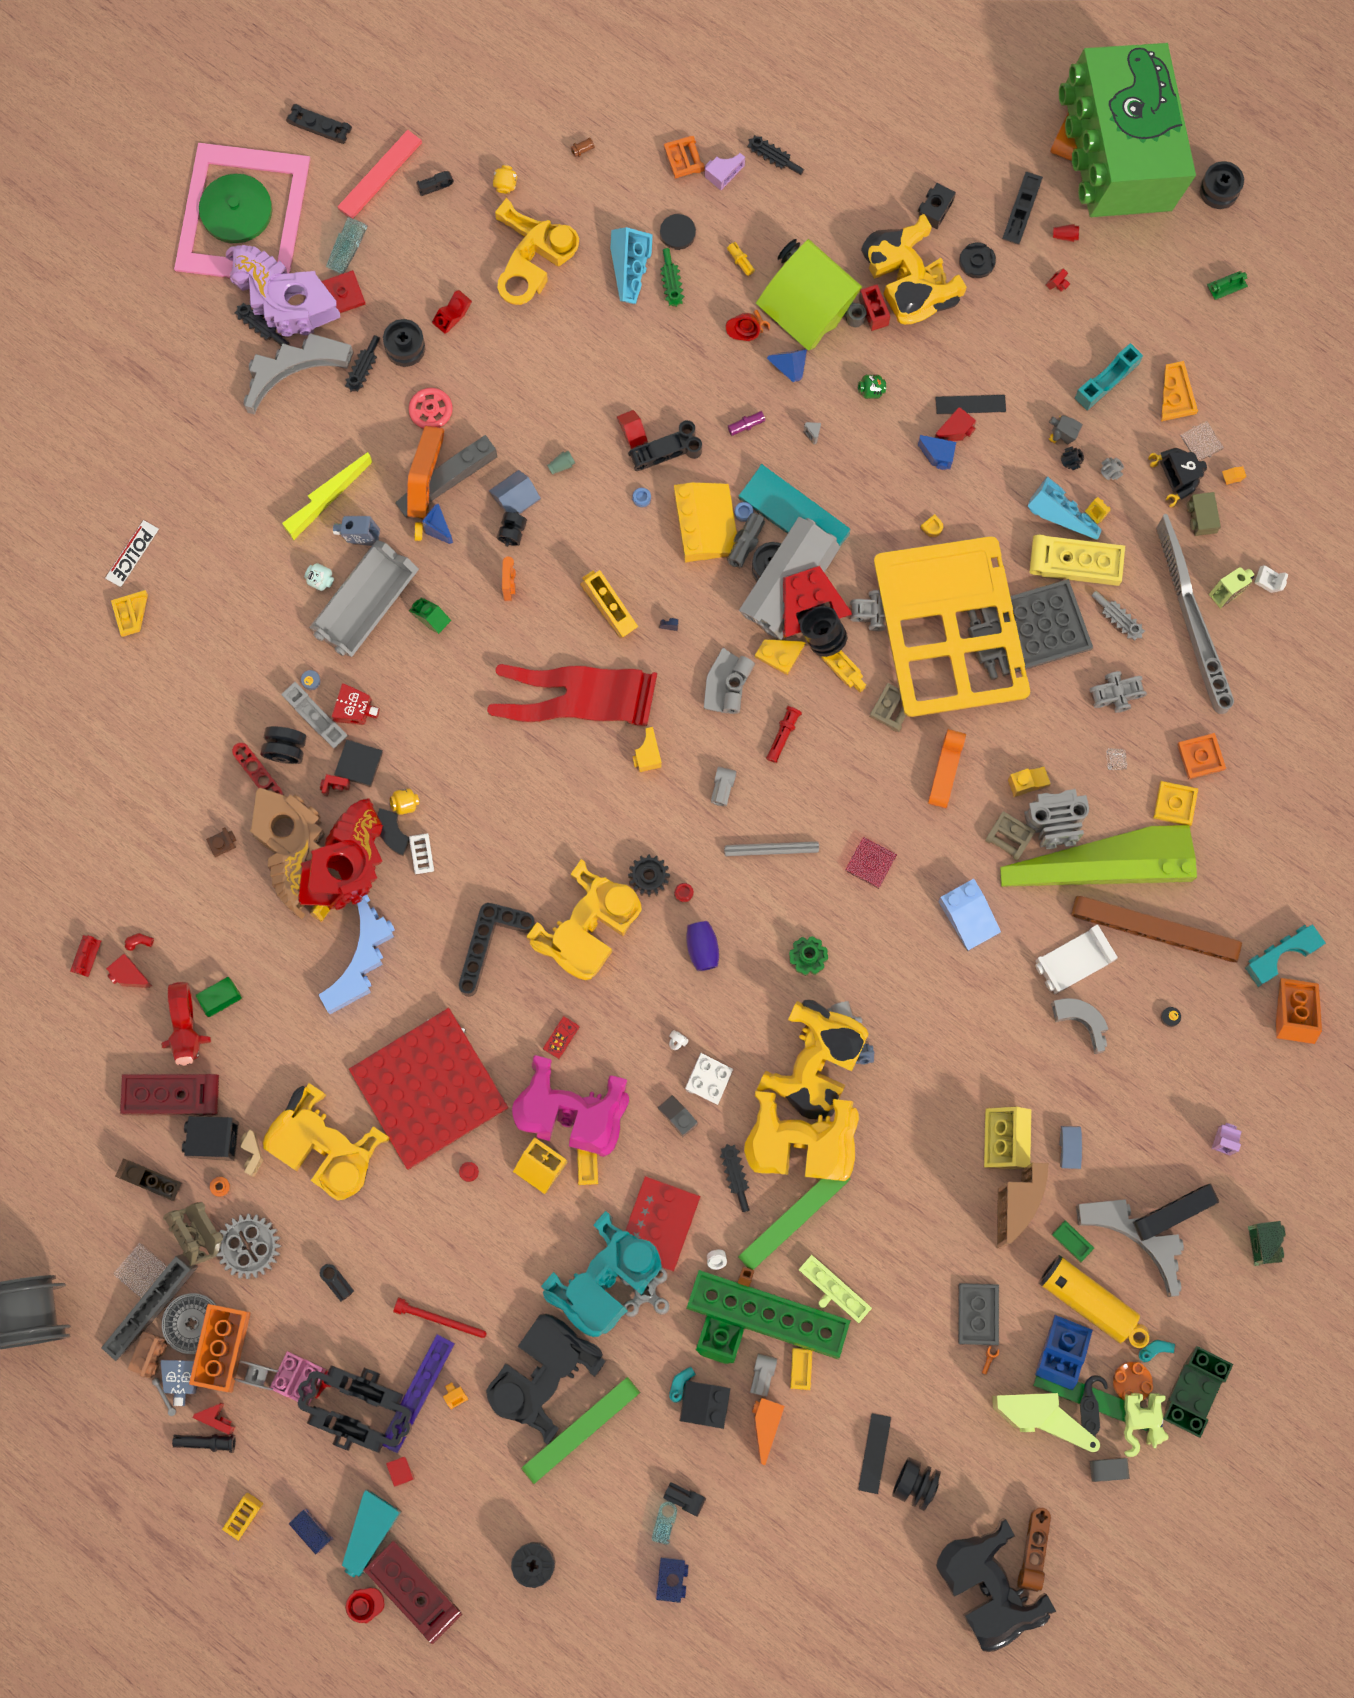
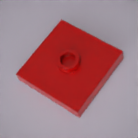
[321,270,366,313]

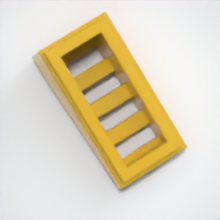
[310,905,330,922]
[222,1493,263,1541]

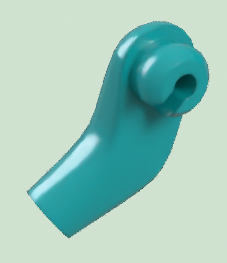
[1139,1340,1175,1362]
[669,1366,696,1403]

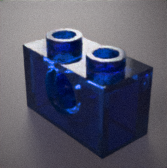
[656,1557,689,1603]

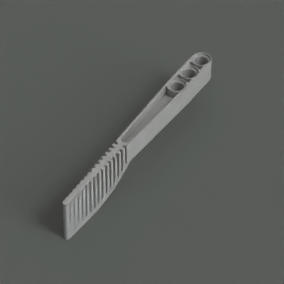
[1156,514,1234,714]

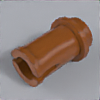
[570,137,595,157]

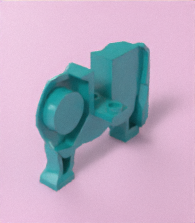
[541,1211,662,1337]

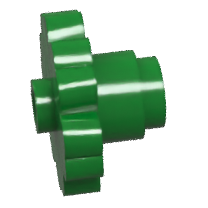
[789,936,828,976]

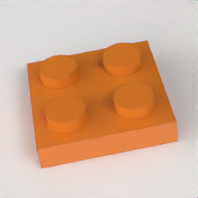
[1177,733,1226,780]

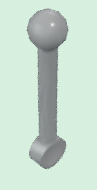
[152,1378,176,1416]

